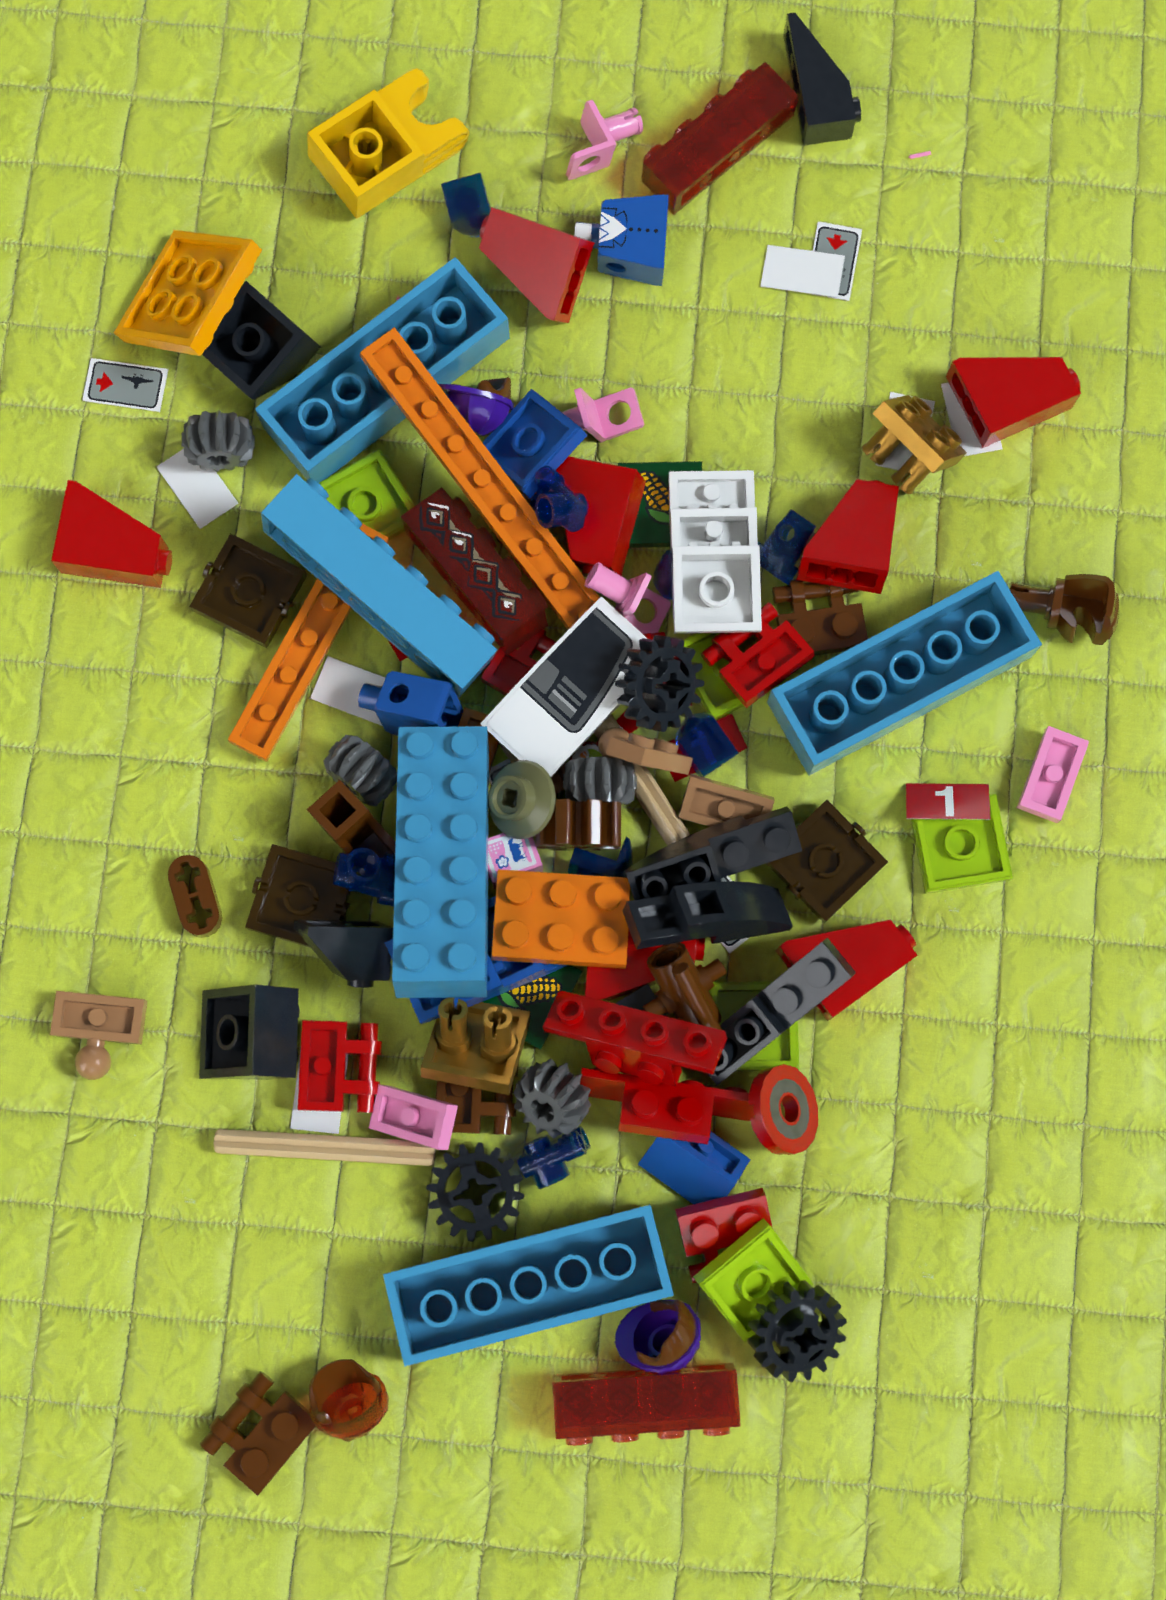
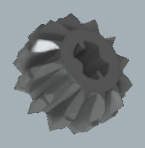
[182,410,255,472]
[323,735,397,806]
[563,757,637,805]
[513,1058,591,1139]

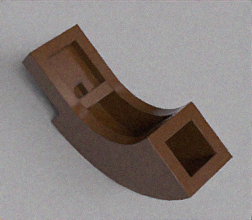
[307,780,396,905]

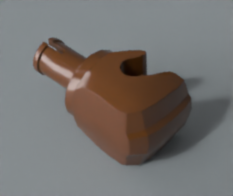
[1010,574,1119,645]

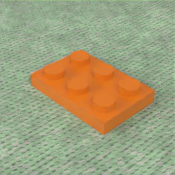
[492,869,630,969]

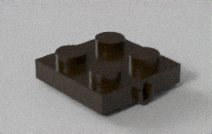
[189,533,307,648]
[766,800,888,924]
[245,844,357,948]

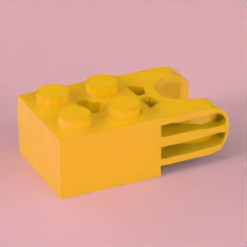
[307,68,469,219]

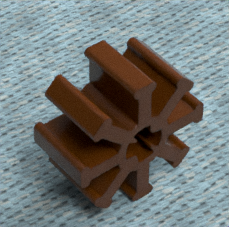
[535,799,621,851]

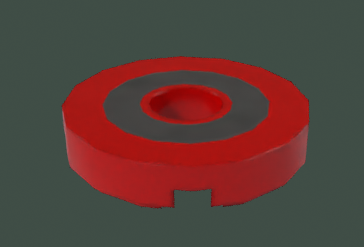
[748,1064,818,1155]

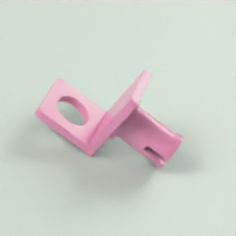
[566,100,643,180]
[562,387,644,442]
[585,562,671,634]

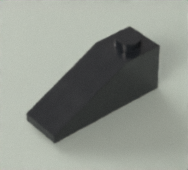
[783,13,861,146]

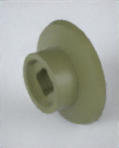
[488,760,556,839]

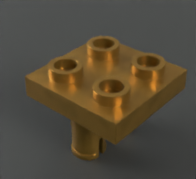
[862,395,967,494]
[420,998,530,1095]

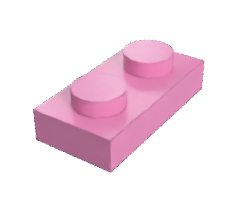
[1017,726,1089,823]
[369,1084,458,1150]

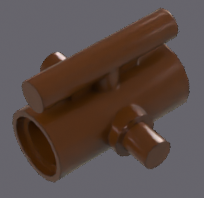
[642,942,727,1030]

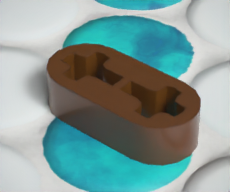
[168,855,222,938]

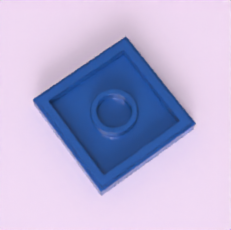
[483,389,587,498]

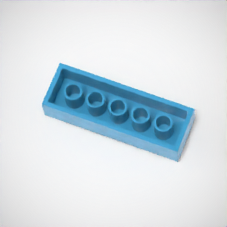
[255,257,510,483]
[261,474,498,699]
[767,571,1042,776]
[392,726,489,998]
[383,1205,674,1367]

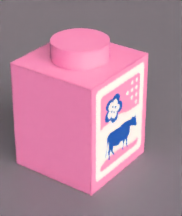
[488,833,543,889]

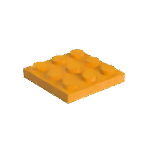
[114,230,262,356]

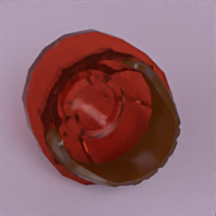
[309,1359,389,1442]

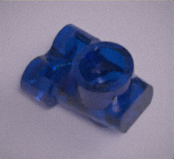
[530,466,588,532]
[758,509,816,585]
[333,848,395,907]
[517,1126,591,1189]

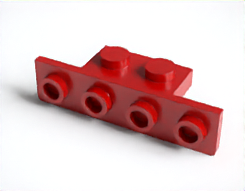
[543,991,727,1087]
[580,1067,755,1145]

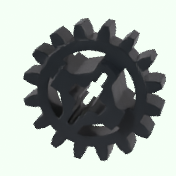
[615,635,704,732]
[426,1142,525,1242]
[748,1280,847,1382]

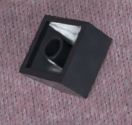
[202,281,321,400]
[199,985,300,1080]

